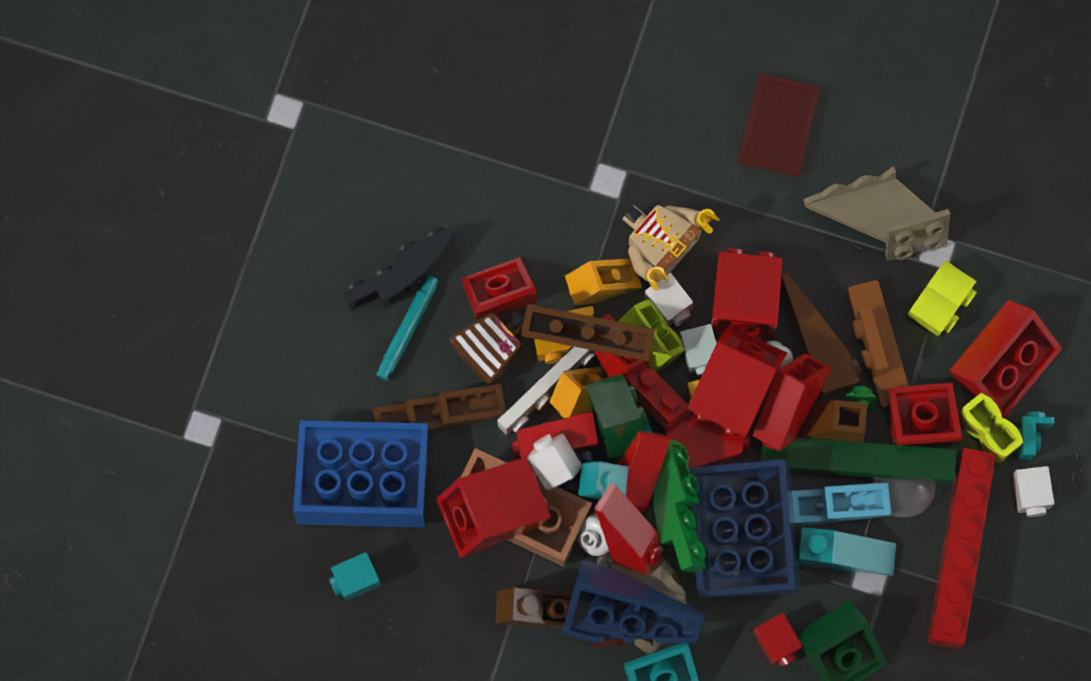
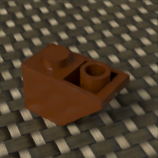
[798,400,867,442]

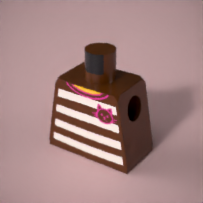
[449,312,524,386]

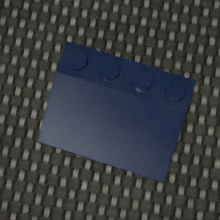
[689,459,800,598]

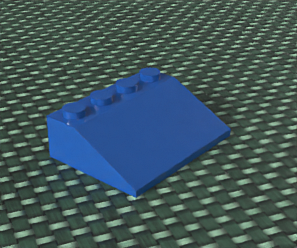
[293,420,428,528]

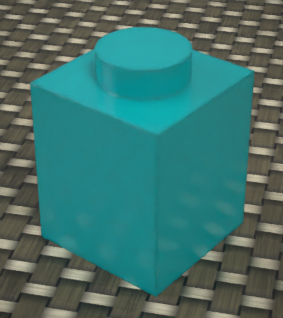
[578,462,628,499]
[329,552,382,601]

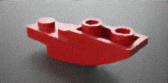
[594,314,690,429]

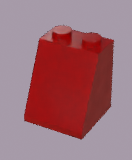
[711,248,782,339]
[687,325,787,437]
[436,457,551,558]

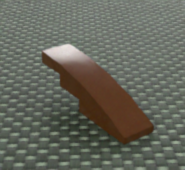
[372,384,506,433]

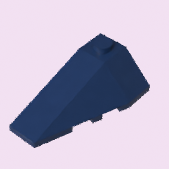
[562,560,705,643]

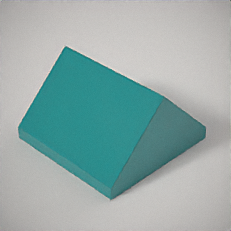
[624,643,699,681]

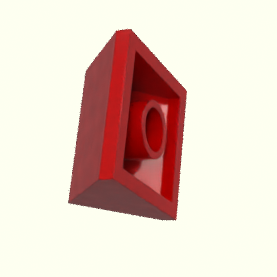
[461,257,537,321]
[888,383,962,445]

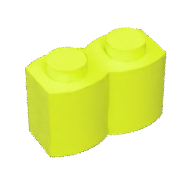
[907,260,977,337]
[958,393,1023,463]

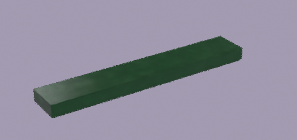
[761,437,957,484]

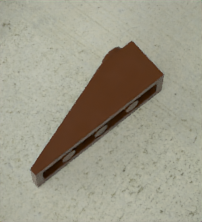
[781,272,862,399]
[521,304,655,361]

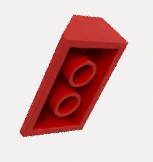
[949,300,1062,419]

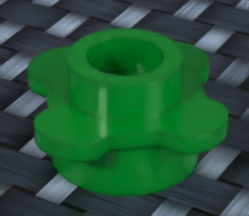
[845,386,877,412]

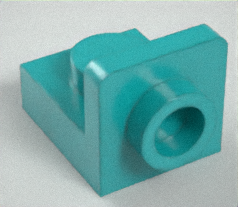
[1017,412,1054,461]

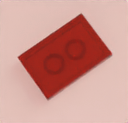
[738,73,820,177]

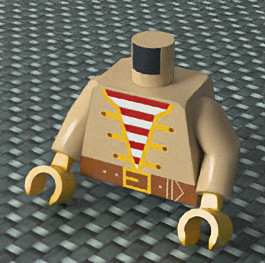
[623,205,720,291]

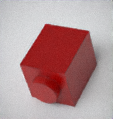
[753,613,802,667]

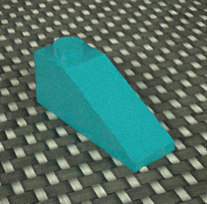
[797,527,896,576]

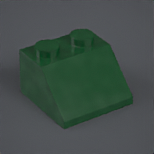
[586,373,648,465]
[795,600,887,681]

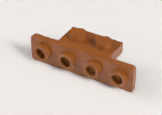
[848,280,908,408]

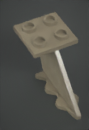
[804,167,950,261]

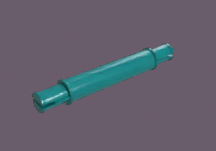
[376,275,439,381]

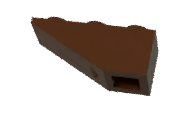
[495,588,572,629]

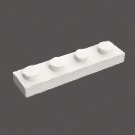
[497,347,597,436]

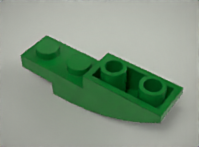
[653,439,706,573]

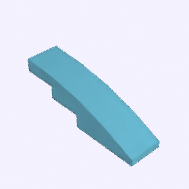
[792,483,891,526]

